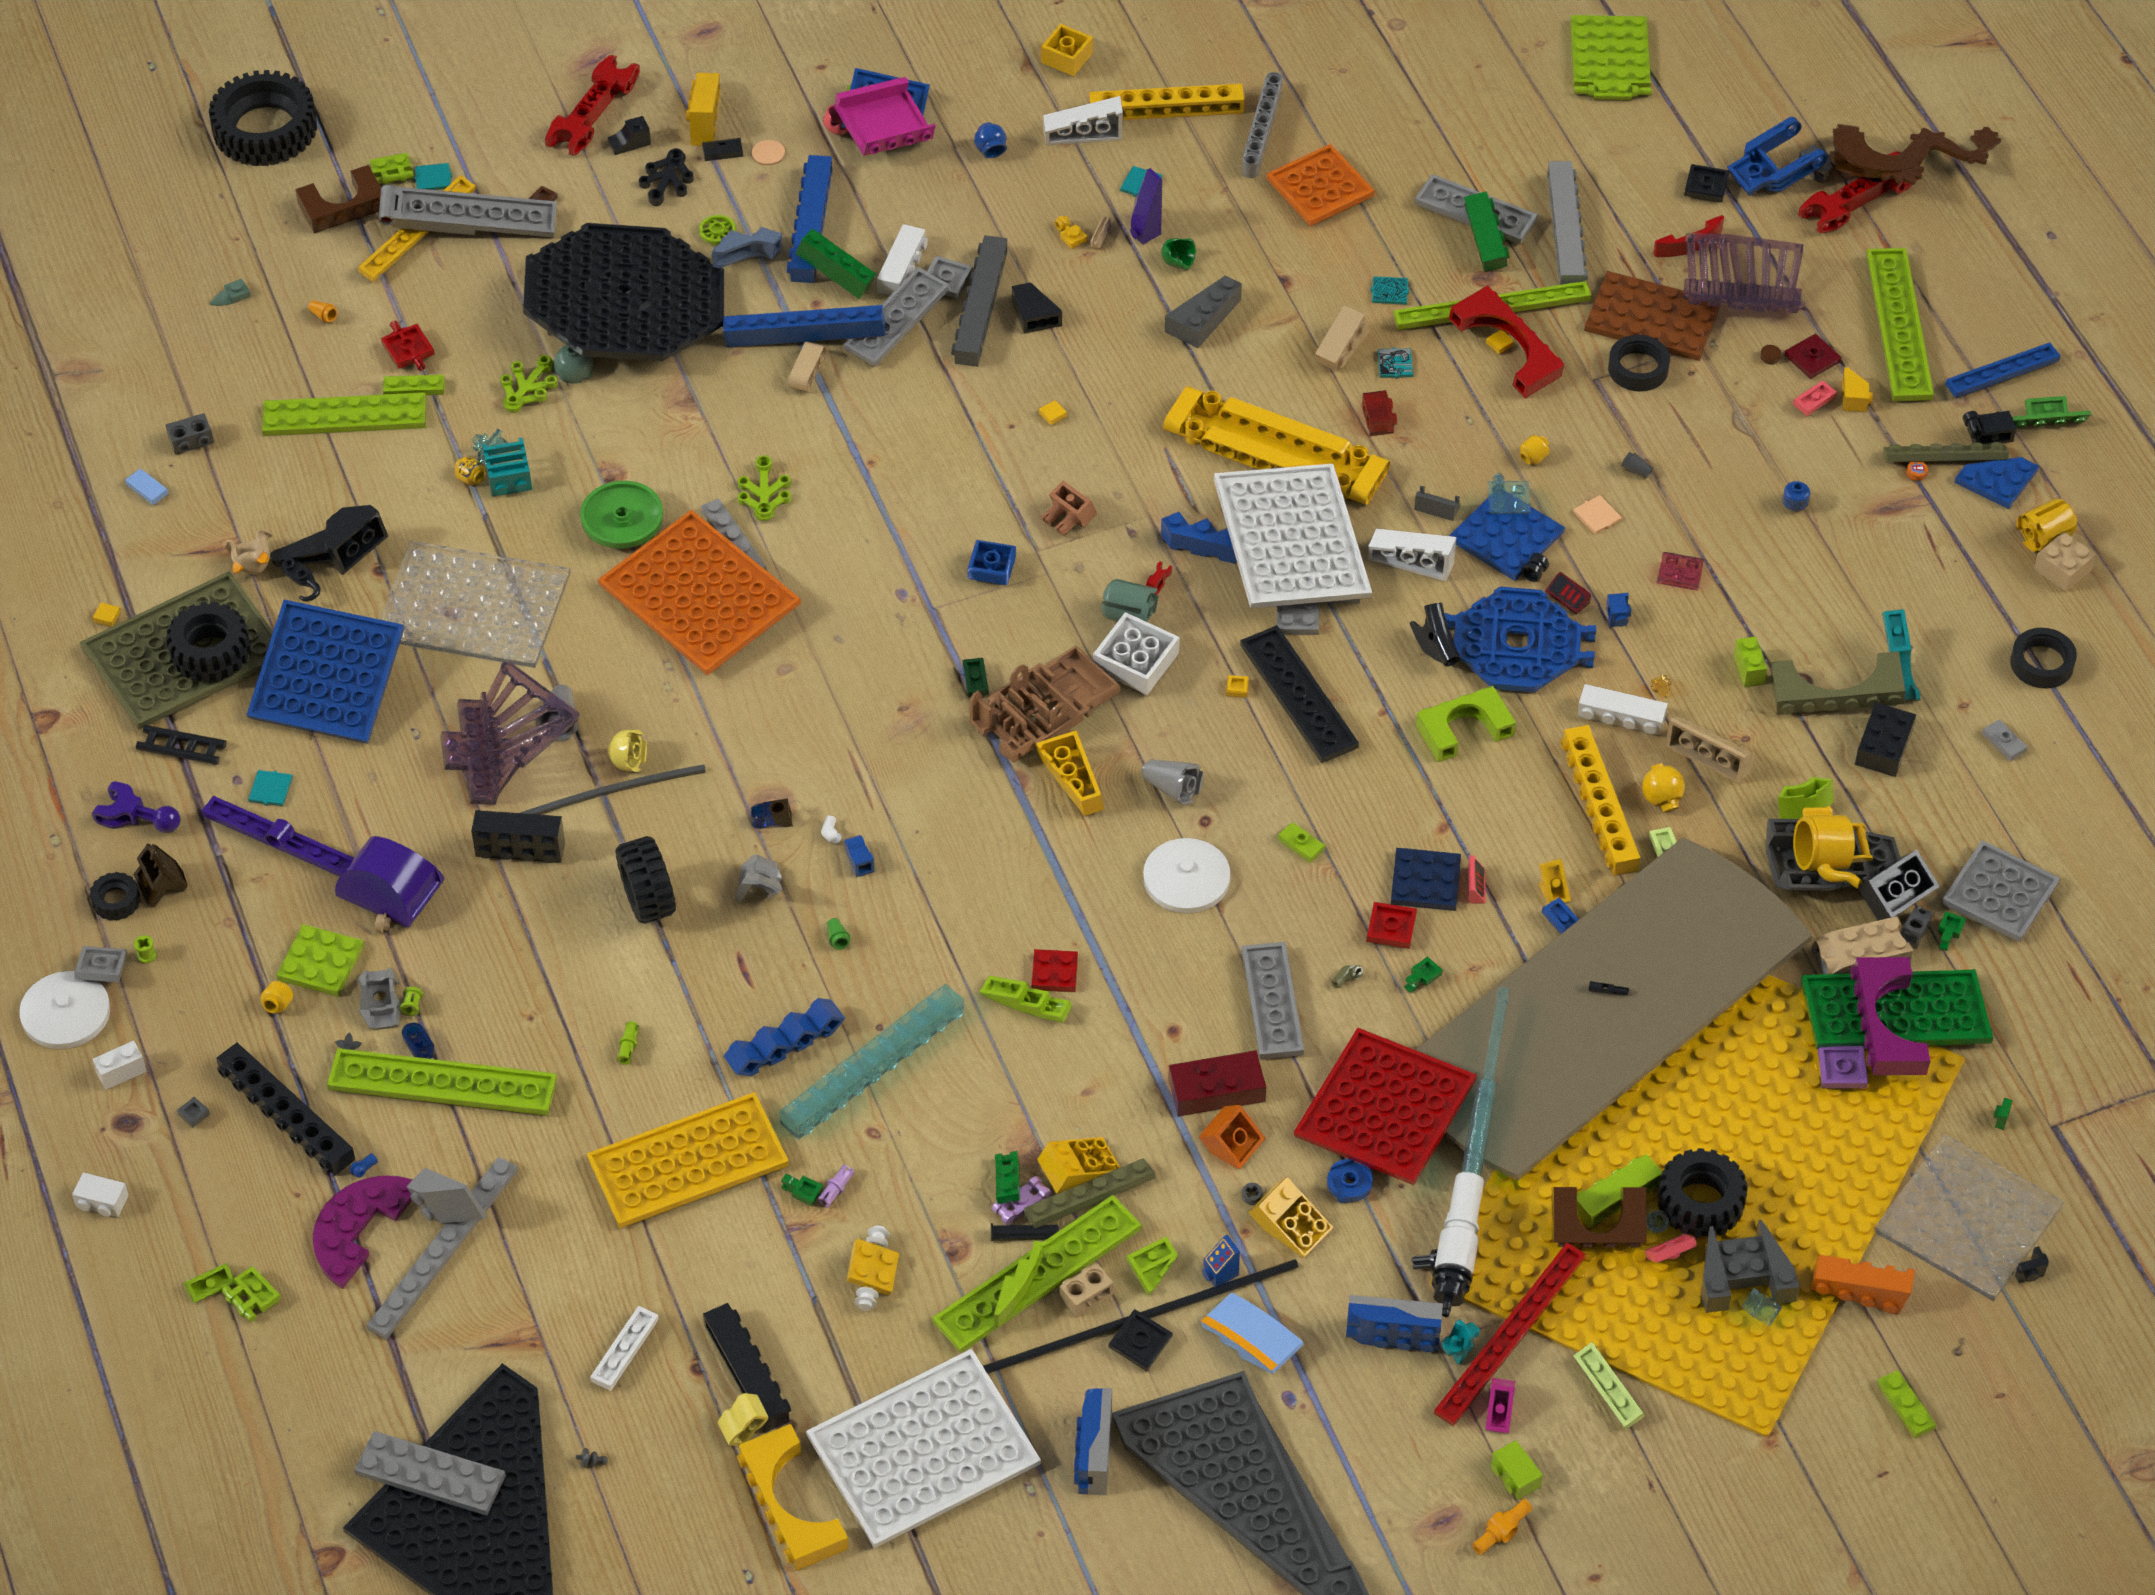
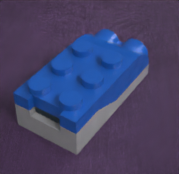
[1346,1295,1443,1352]
[1074,1388,1112,1495]

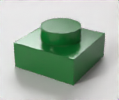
[1993,1097,2013,1130]

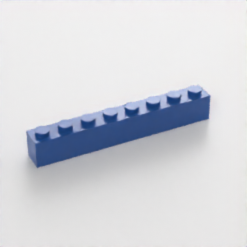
[787,155,833,283]
[723,305,885,347]

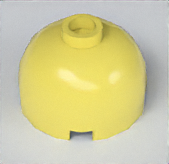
[607,729,647,772]

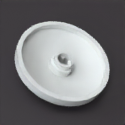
[1143,838,1230,913]
[20,971,110,1049]

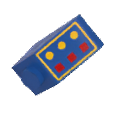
[1202,1234,1240,1287]

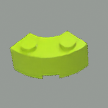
[1778,777,1834,819]

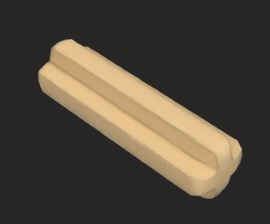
[1090,216,1111,249]

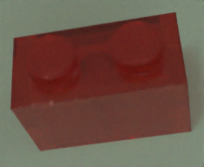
[1362,390,1397,436]

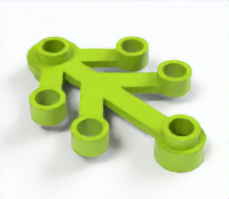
[500,355,558,413]
[737,455,791,521]

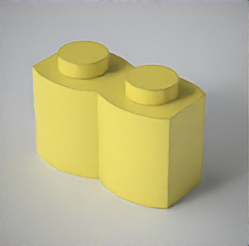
[718,1393,768,1446]

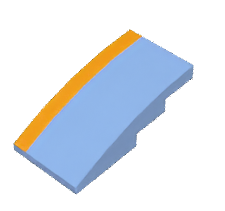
[1201,1292,1304,1374]

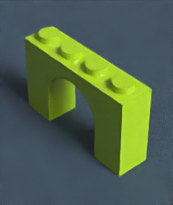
[1416,686,1516,762]

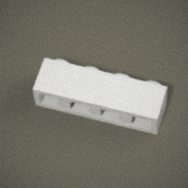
[877,224,928,295]
[1577,684,1668,736]

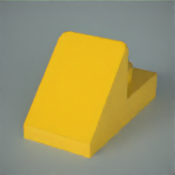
[1539,858,1571,904]

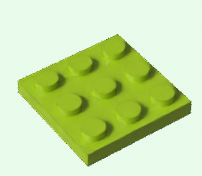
[276,924,364,997]

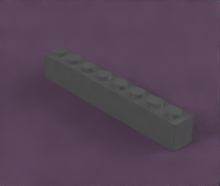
[951,235,1008,367]

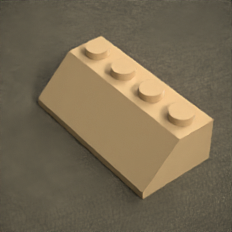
[1665,717,1755,784]

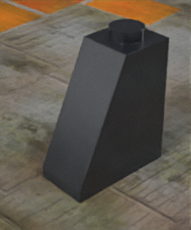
[1012,282,1062,333]

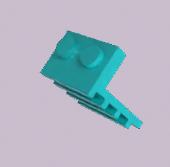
[482,437,532,497]

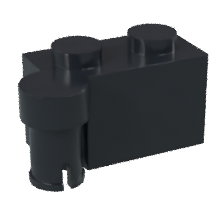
[1962,411,2016,445]

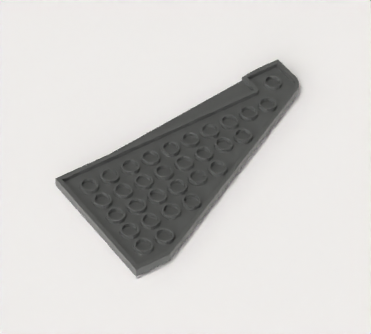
[1112,1371,1369,1595]

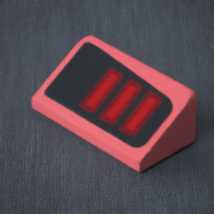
[1468,855,1486,904]

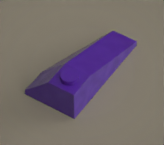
[1130,168,1162,245]

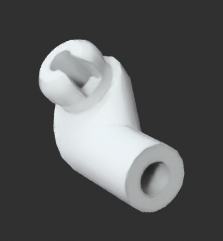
[821,816,841,844]

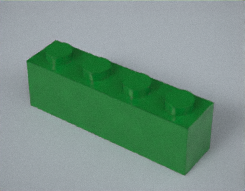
[1464,191,1510,272]
[795,228,876,299]

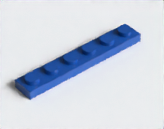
[1945,342,2060,398]

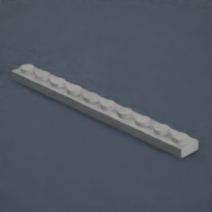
[367,1157,518,1340]

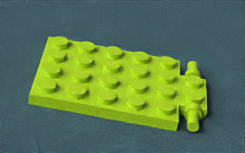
[1570,15,1651,100]

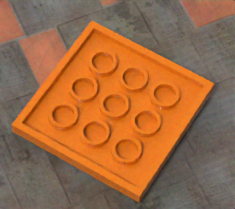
[1266,144,1375,226]

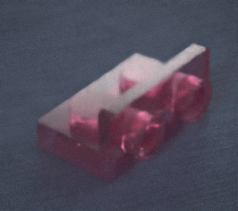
[1657,552,1704,591]

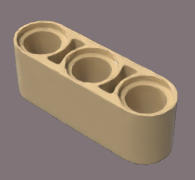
[788,342,826,392]

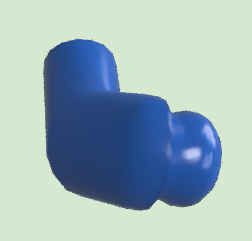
[350,1153,378,1178]

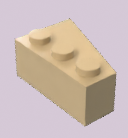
[1315,305,1369,372]

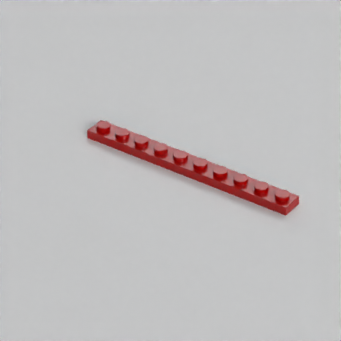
[1434,1243,1586,1427]

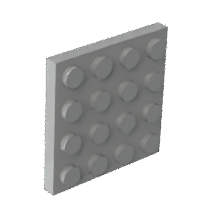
[1941,840,2060,942]

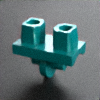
[1442,1319,1480,1365]

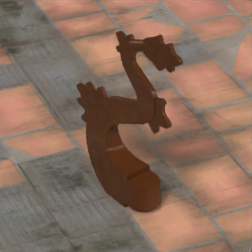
[1830,124,2001,185]

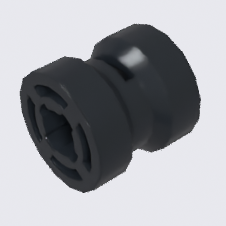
[1521,553,1549,582]

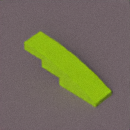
[979,975,1072,1023]
[994,1240,1043,1327]

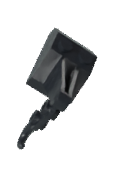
[270,505,388,602]

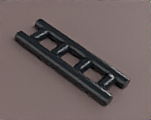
[136,725,227,765]

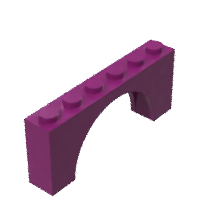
[1851,957,1931,1075]

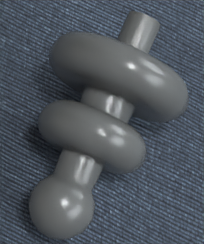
[576,1448,608,1468]

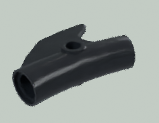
[1410,603,1461,667]

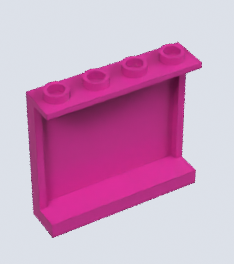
[834,77,936,156]

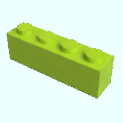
[1577,1154,1662,1229]

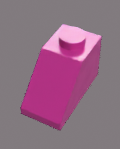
[1485,1378,1516,1433]

